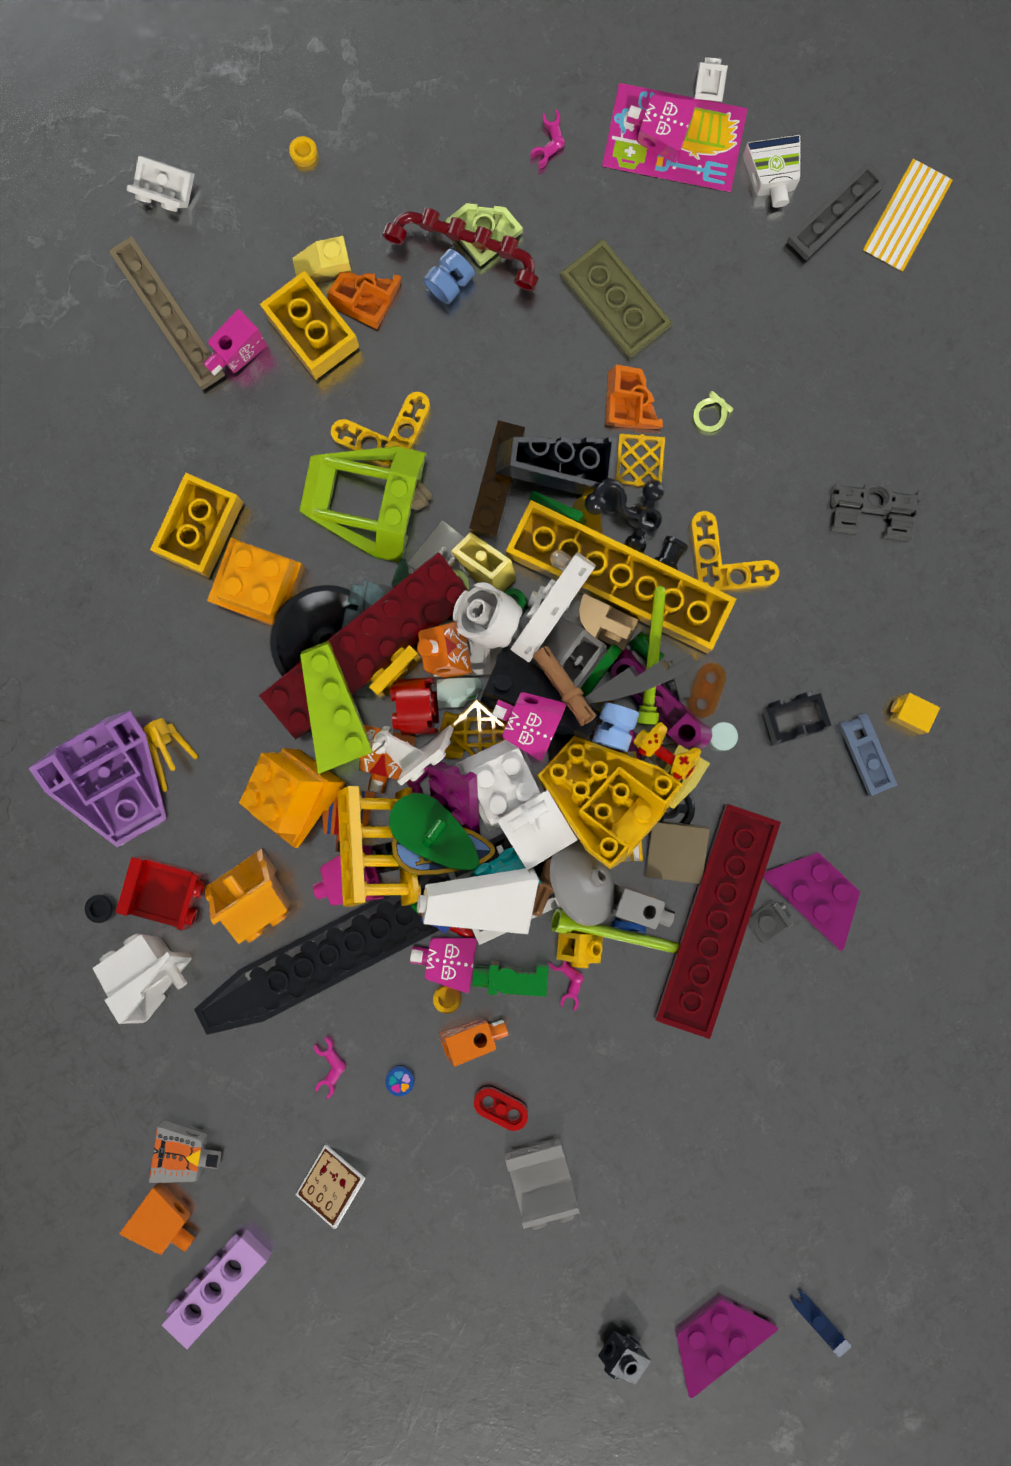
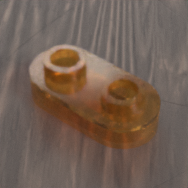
[688,663,726,718]

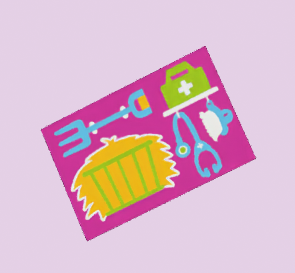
[602,83,748,192]

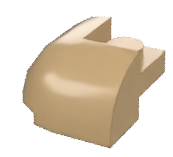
[579,594,640,651]

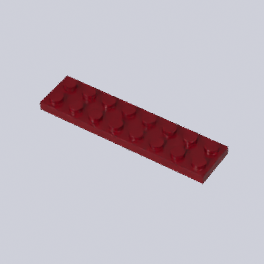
[259,552,469,740]
[655,804,781,1039]

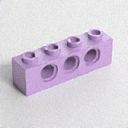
[161,1229,271,1349]

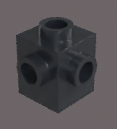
[598,1331,651,1385]

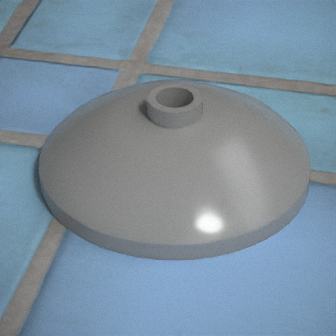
[550,841,615,926]

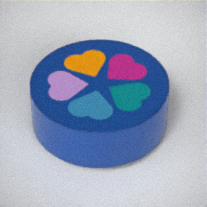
[385,1066,415,1096]

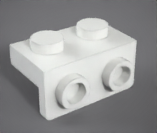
[127,156,195,212]

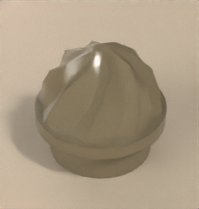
[411,481,433,510]

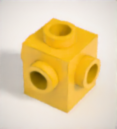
[556,931,603,968]

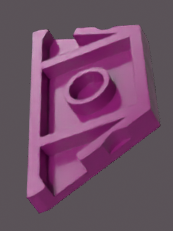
[428,761,480,835]
[763,852,860,951]
[675,1296,778,1399]

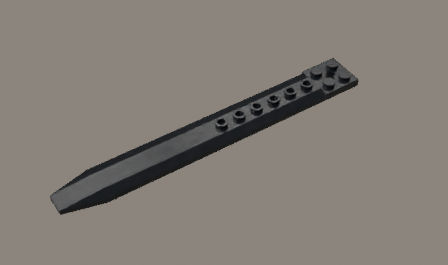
[194,833,580,1035]

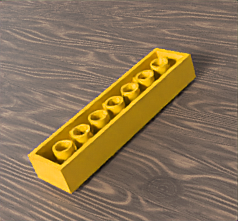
[506,500,736,654]

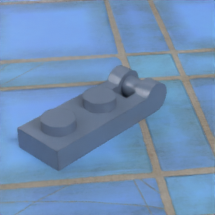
[838,712,898,796]

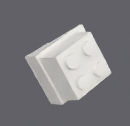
[456,740,545,832]
[93,934,192,1024]

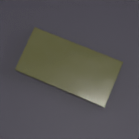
[560,239,673,360]

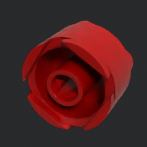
[390,677,439,736]

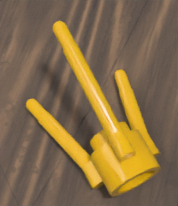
[143,718,198,792]

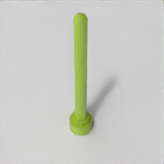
[637,586,666,725]
[551,909,679,953]

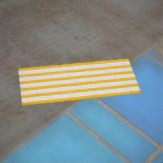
[863,159,953,272]

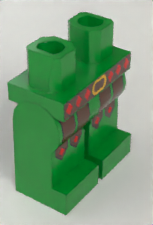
[473,960,548,997]

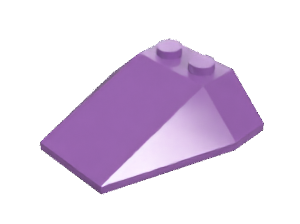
[29,710,167,847]

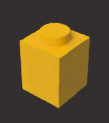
[890,693,940,735]

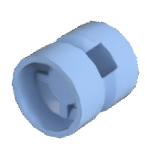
[592,702,640,752]

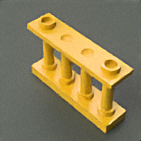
[337,786,421,907]

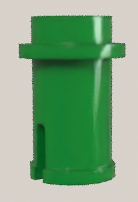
[629,631,665,661]

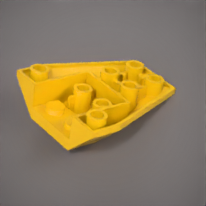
[537,736,683,870]

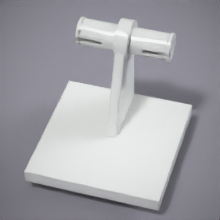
[372,725,454,785]
[497,790,577,871]

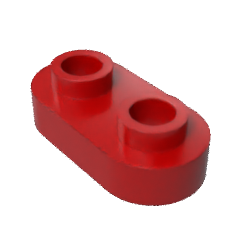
[474,1087,528,1131]

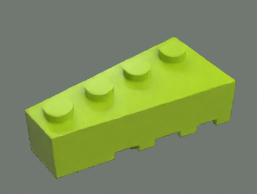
[300,641,373,774]

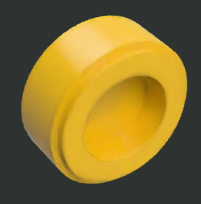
[289,136,318,167]
[433,985,462,1014]

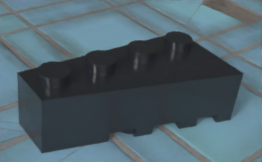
[495,437,617,496]
[480,646,600,742]

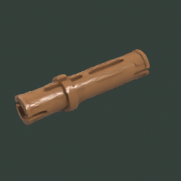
[533,646,596,726]

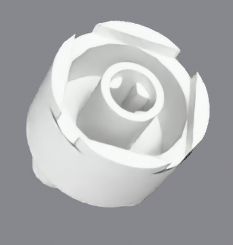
[453,582,522,648]

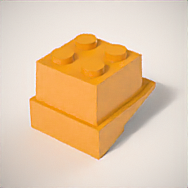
[207,538,306,626]
[239,748,346,848]
[205,848,292,944]

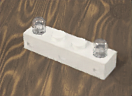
[510,550,596,662]

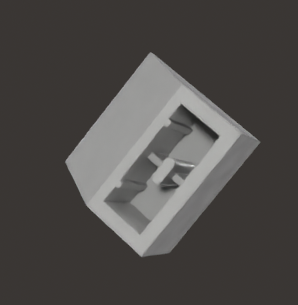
[530,617,607,687]

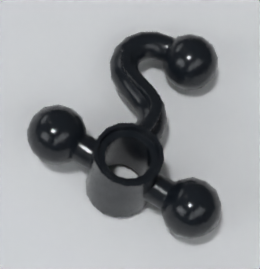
[584,478,665,553]

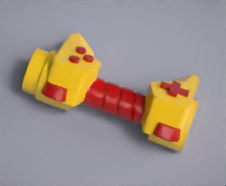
[634,722,701,781]

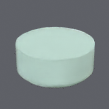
[710,722,738,751]

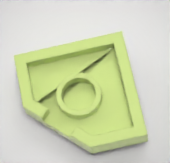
[445,203,523,266]

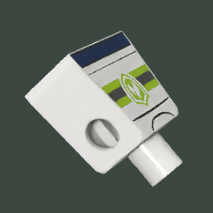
[743,135,800,208]

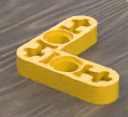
[331,392,430,469]
[690,511,779,592]

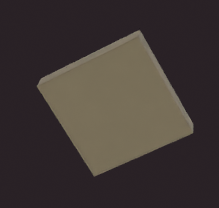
[645,821,710,884]

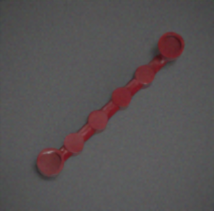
[382,208,539,291]

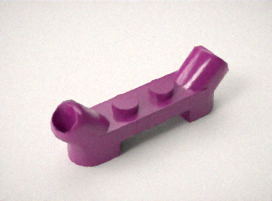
[609,648,712,750]

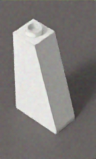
[417,868,539,934]

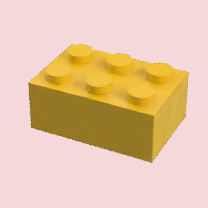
[260,270,359,380]
[150,472,244,578]

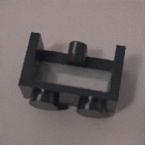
[763,691,831,746]

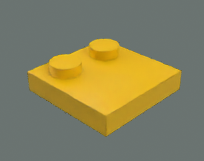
[369,645,422,701]

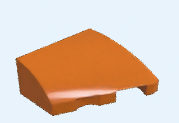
[327,272,402,329]
[605,364,663,429]

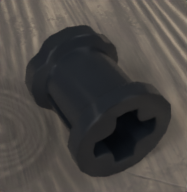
[655,536,688,570]
[371,842,400,874]

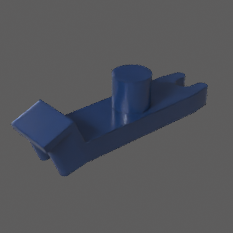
[791,1290,852,1358]

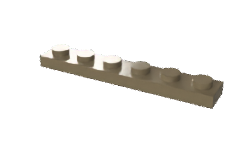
[109,236,225,390]

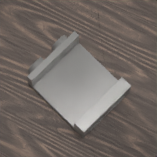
[505,1139,580,1230]

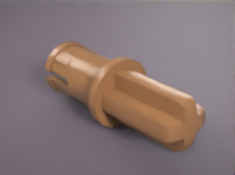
[532,859,554,916]

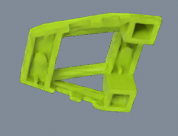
[299,447,426,563]

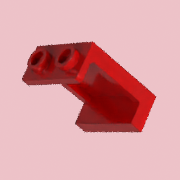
[115,856,205,931]

